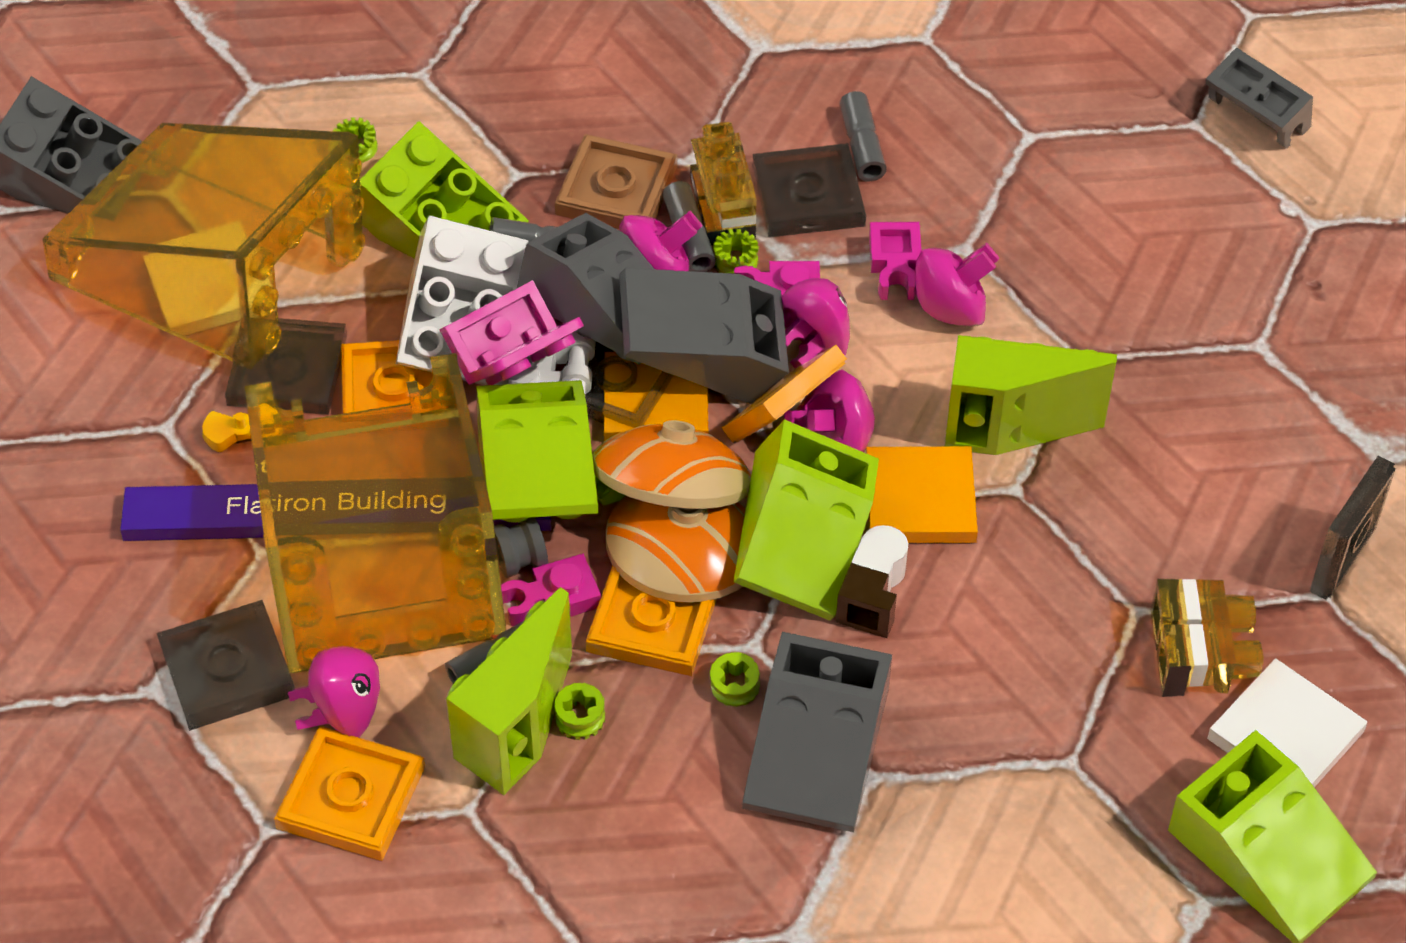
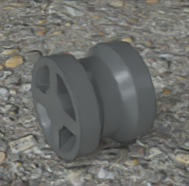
[490,517,548,578]

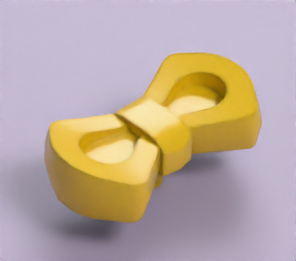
[202,401,282,453]

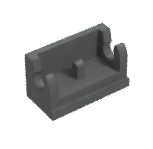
[1206,47,1313,148]

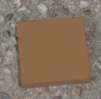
[555,134,677,229]

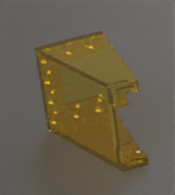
[42,122,365,370]
[244,353,506,674]

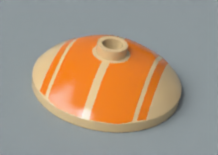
[593,420,751,509]
[606,496,747,602]

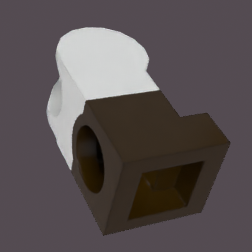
[836,525,908,638]

